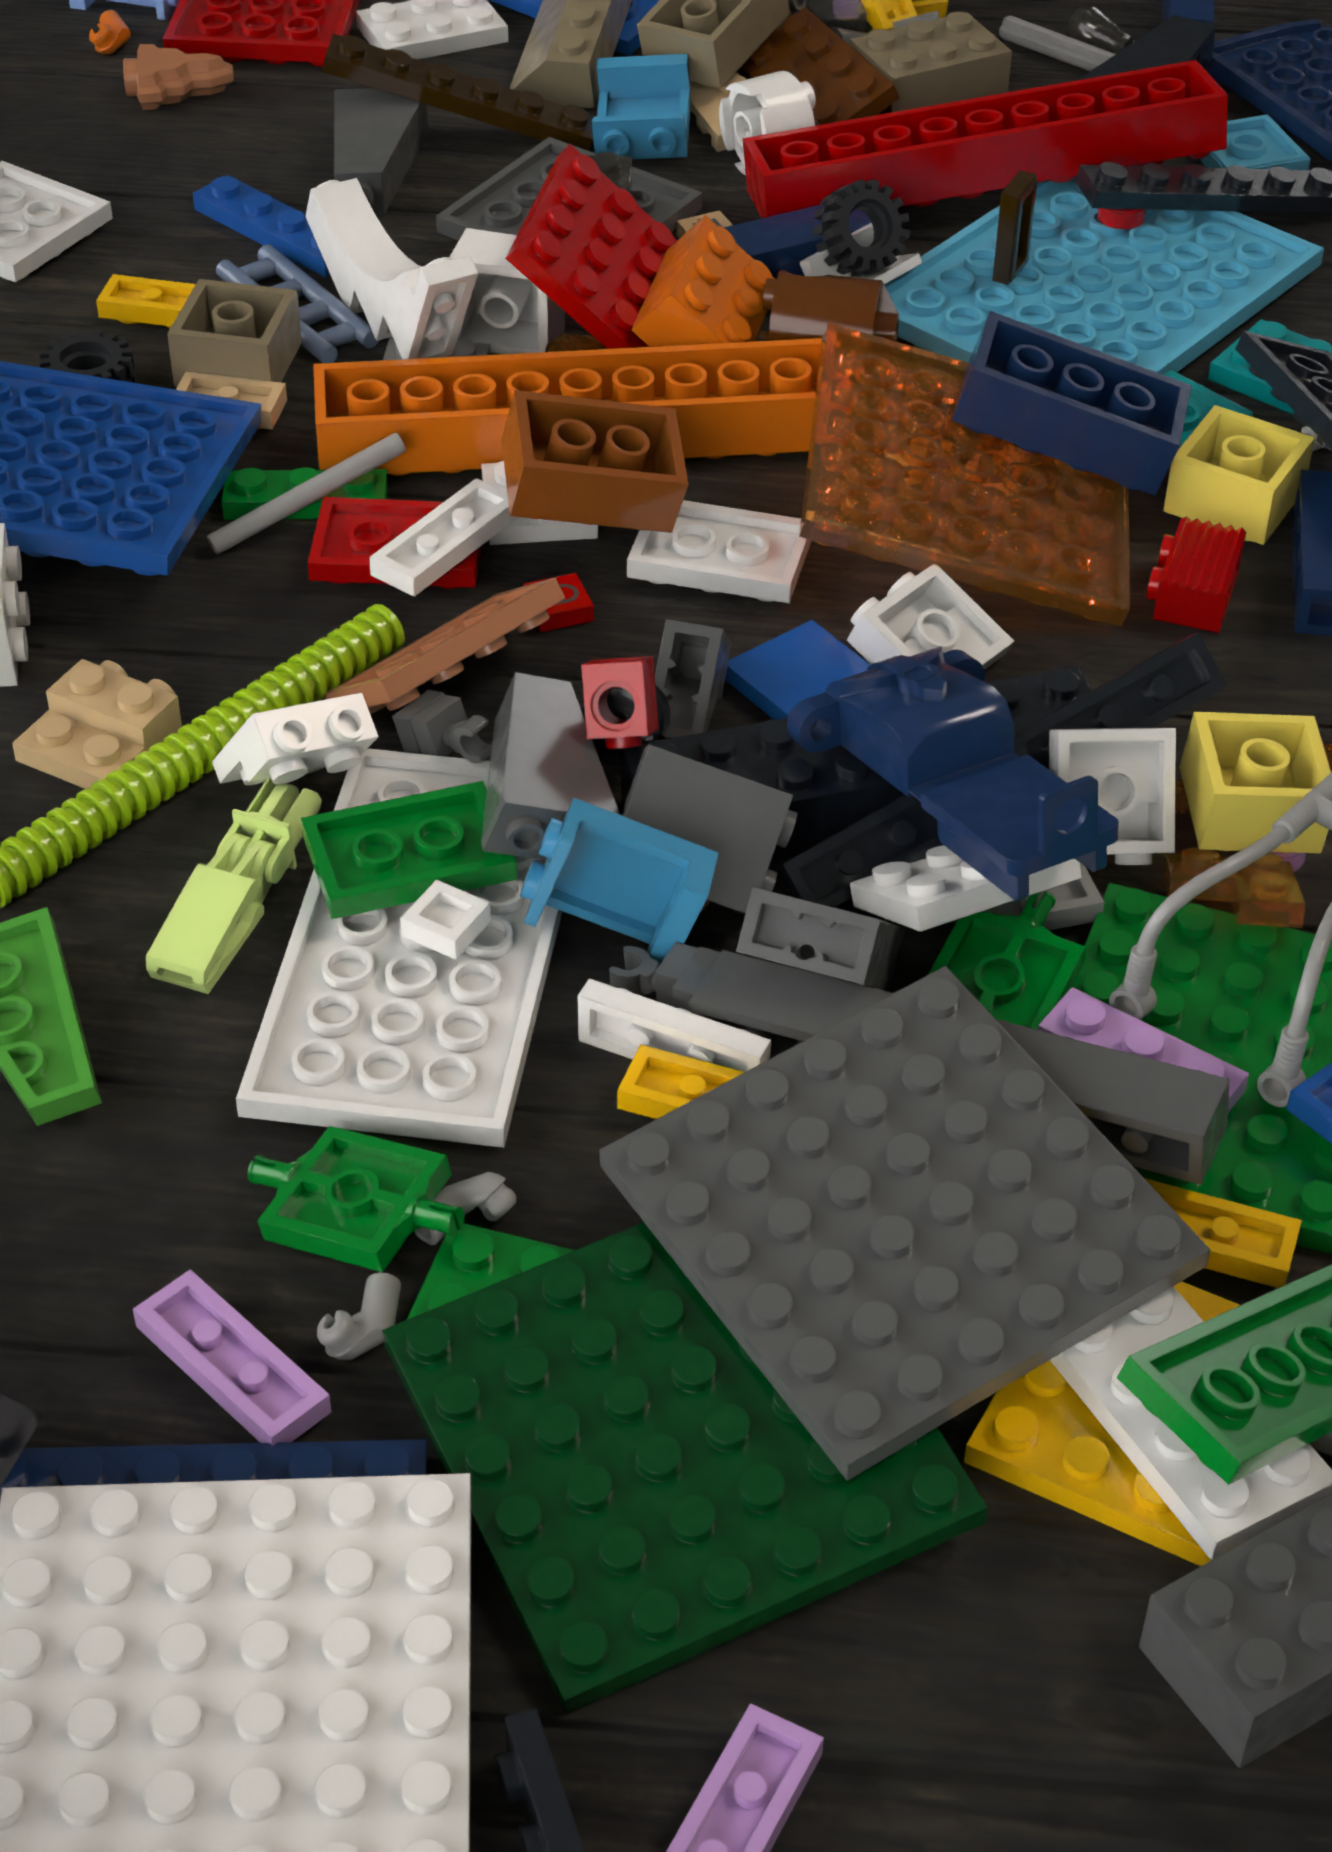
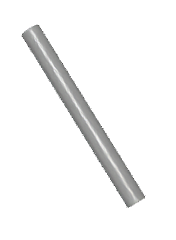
[206,432,406,555]

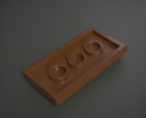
[739,7,900,126]

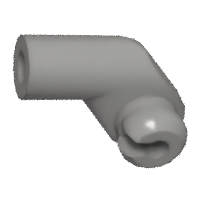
[317,1272,401,1361]

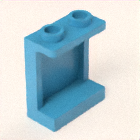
[592,53,691,160]
[520,797,719,964]

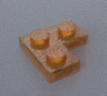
[1163,848,1306,928]

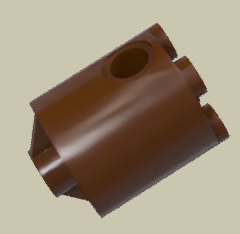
[759,270,899,384]

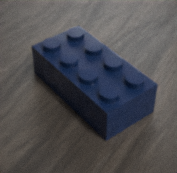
[952,311,1191,496]

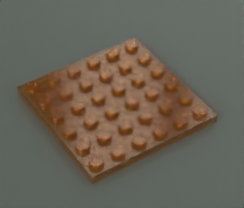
[799,322,1130,626]

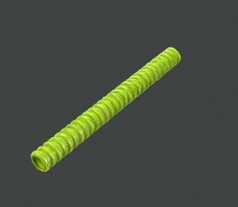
[0,604,405,908]

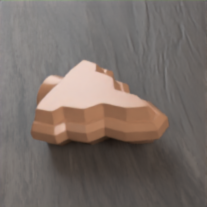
[123,44,234,110]

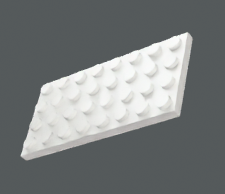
[236,748,562,1148]

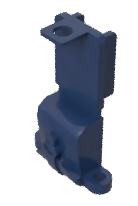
[787,646,1119,901]

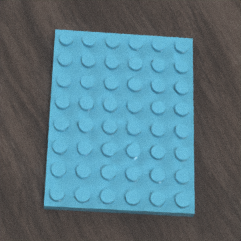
[884,175,1324,374]

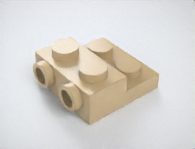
[12,659,182,789]

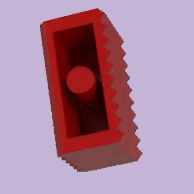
[1146,516,1246,634]

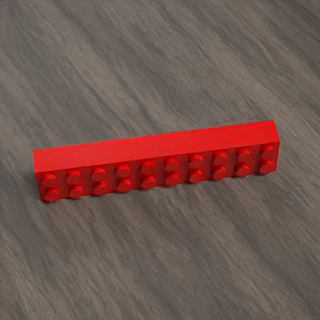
[743,60,1228,218]

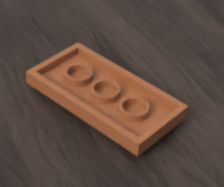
[324,578,565,714]

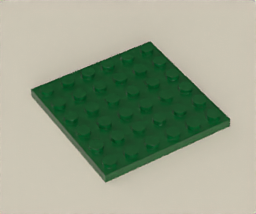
[382,1222,988,1715]

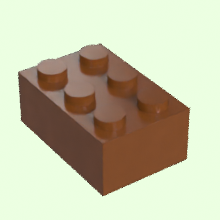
[501,390,689,533]

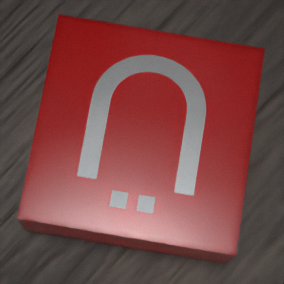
[523,573,594,632]

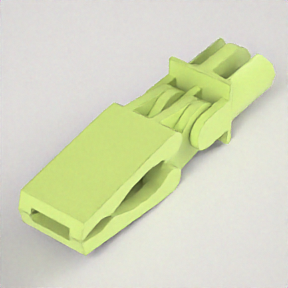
[146,779,322,994]

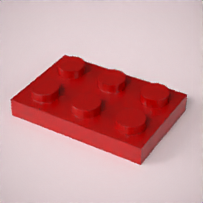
[307,497,482,589]

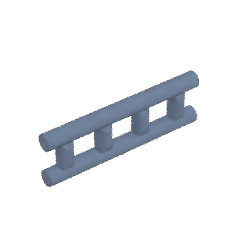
[216,244,379,363]

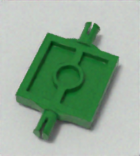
[928,890,1086,1030]
[247,1126,465,1273]

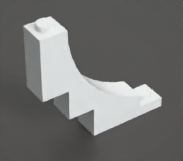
[305,178,478,359]

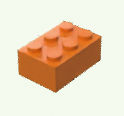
[631,215,775,347]

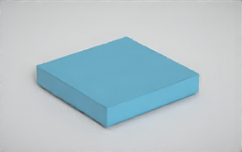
[1199,114,1311,170]

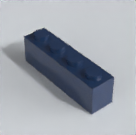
[724,204,871,279]

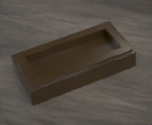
[992,170,1038,285]

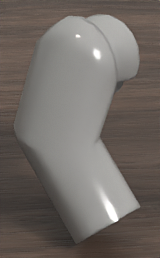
[414,1171,516,1245]

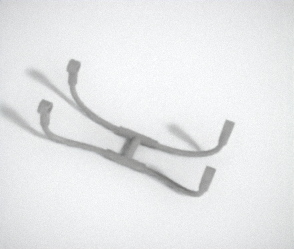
[1109,772,1332,1107]

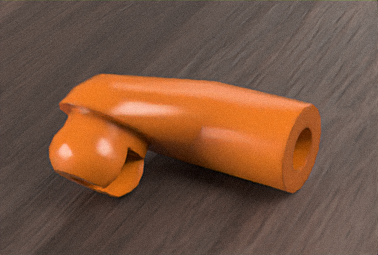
[89,10,131,55]

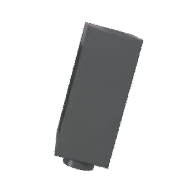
[736,887,905,991]

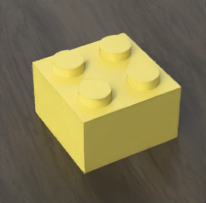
[1163,405,1315,545]
[1179,712,1331,853]

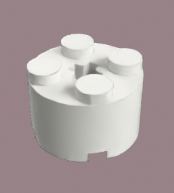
[719,71,816,175]

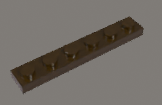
[322,34,596,151]

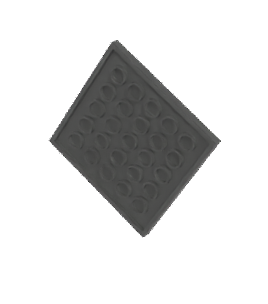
[599,966,1210,1481]

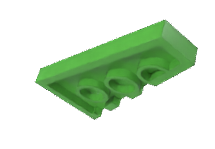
[0,907,102,1126]

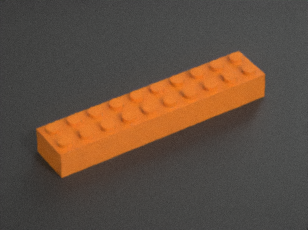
[313,337,851,476]

